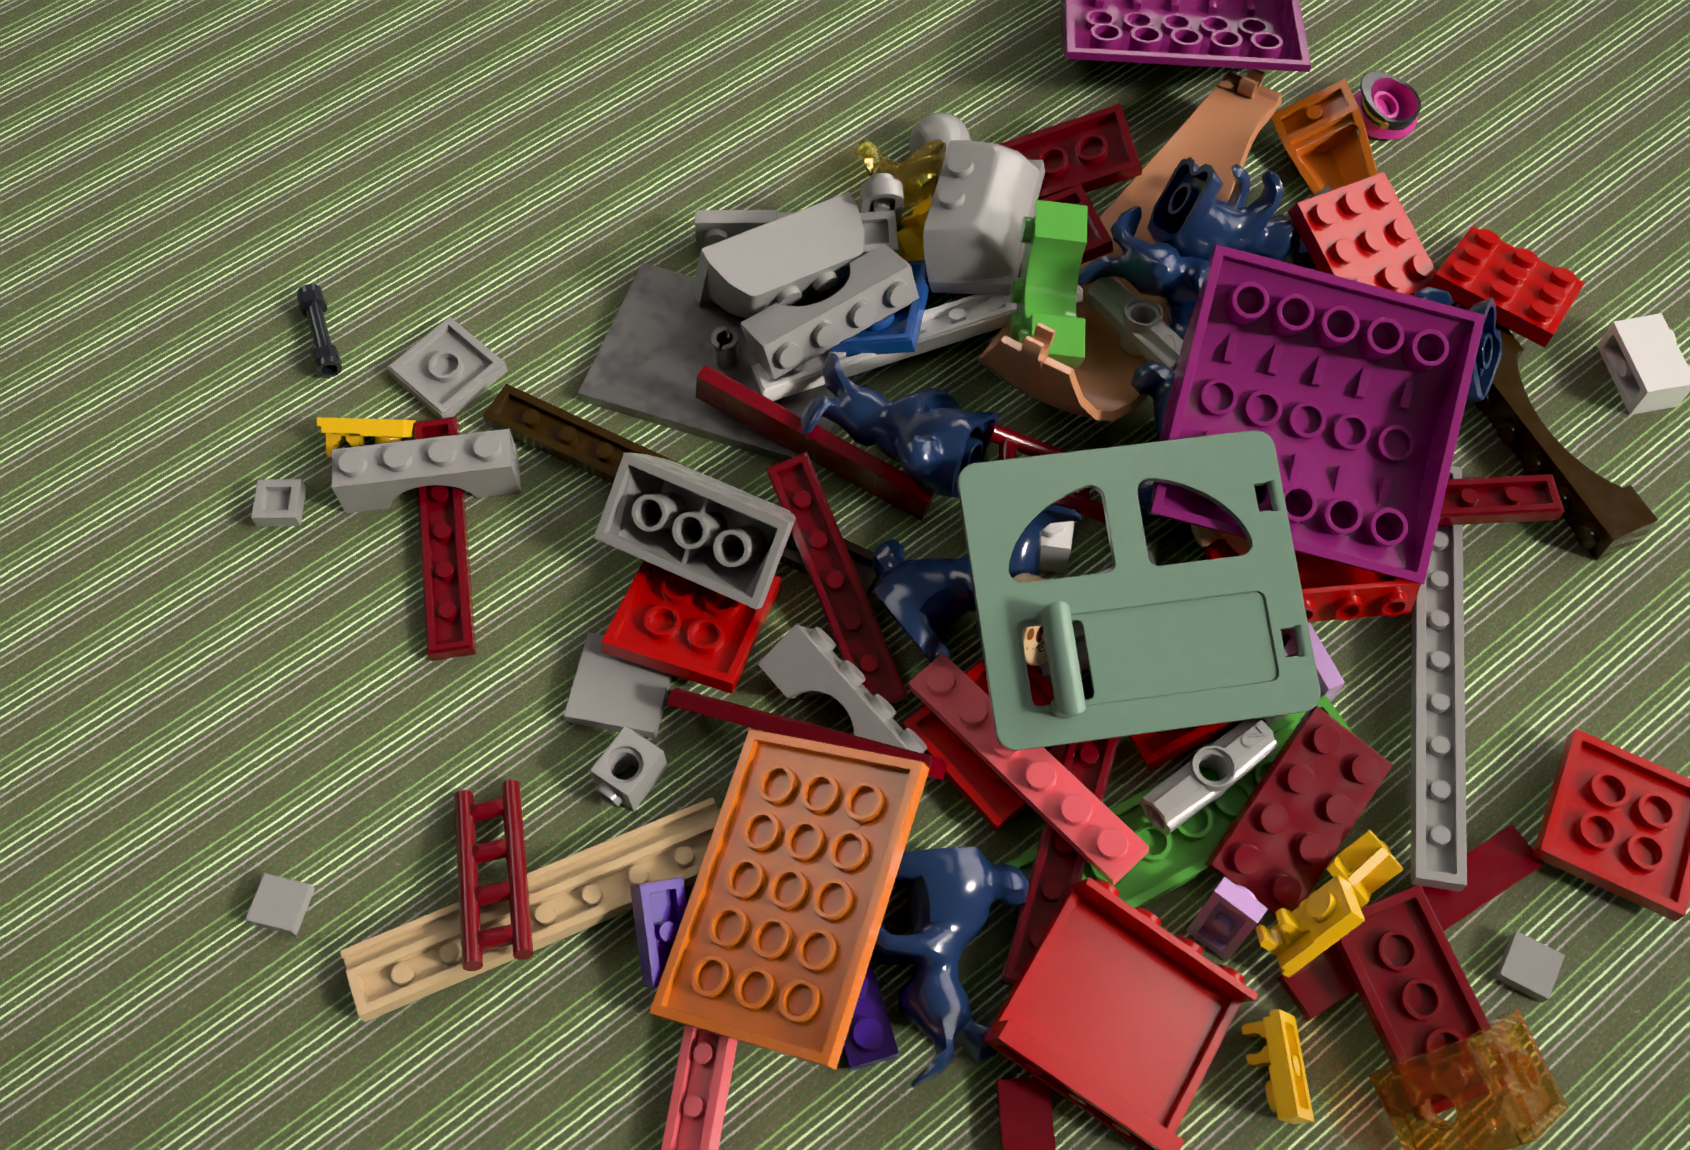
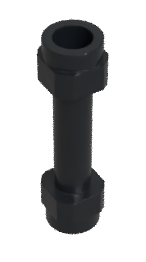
[297,284,342,378]

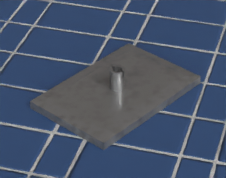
[578,263,858,472]

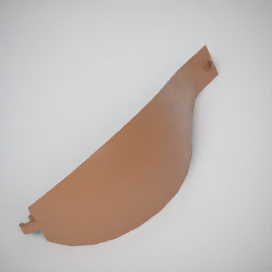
[978,69,1282,421]

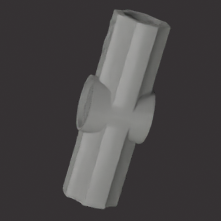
[1086,276,1183,373]
[1140,719,1279,835]

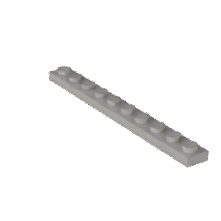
[1410,466,1467,892]

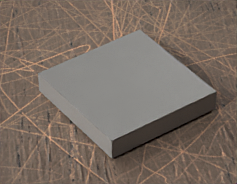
[386,316,508,419]
[564,632,673,739]

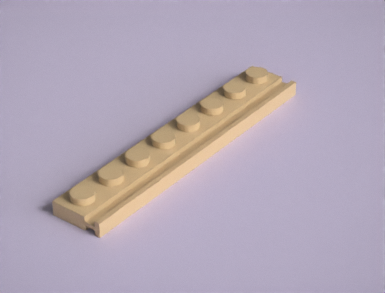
[340,797,719,1022]

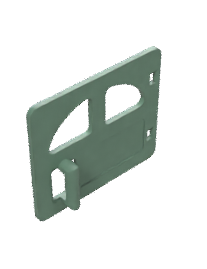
[957,430,1321,751]

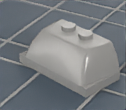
[923,140,1045,295]
[692,192,865,319]
[594,453,796,610]

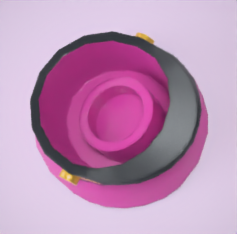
[1353,71,1421,140]

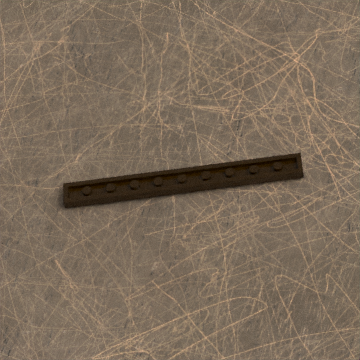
[483,384,879,598]

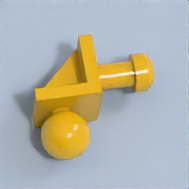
[1307,829,1404,908]

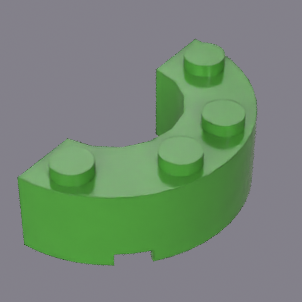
[1009,200,1088,369]

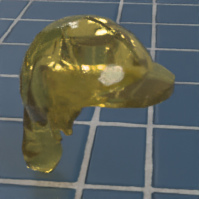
[855,139,946,207]

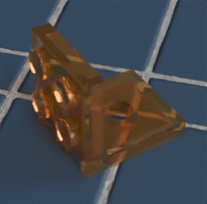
[1369,1008,1569,1150]

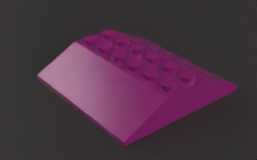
[1061,0,1311,72]
[1149,244,1486,585]

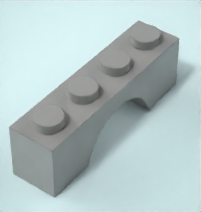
[740,244,919,379]
[332,429,521,514]
[758,625,927,754]

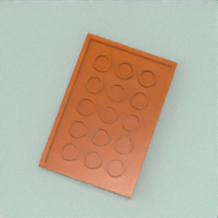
[649,729,929,1070]

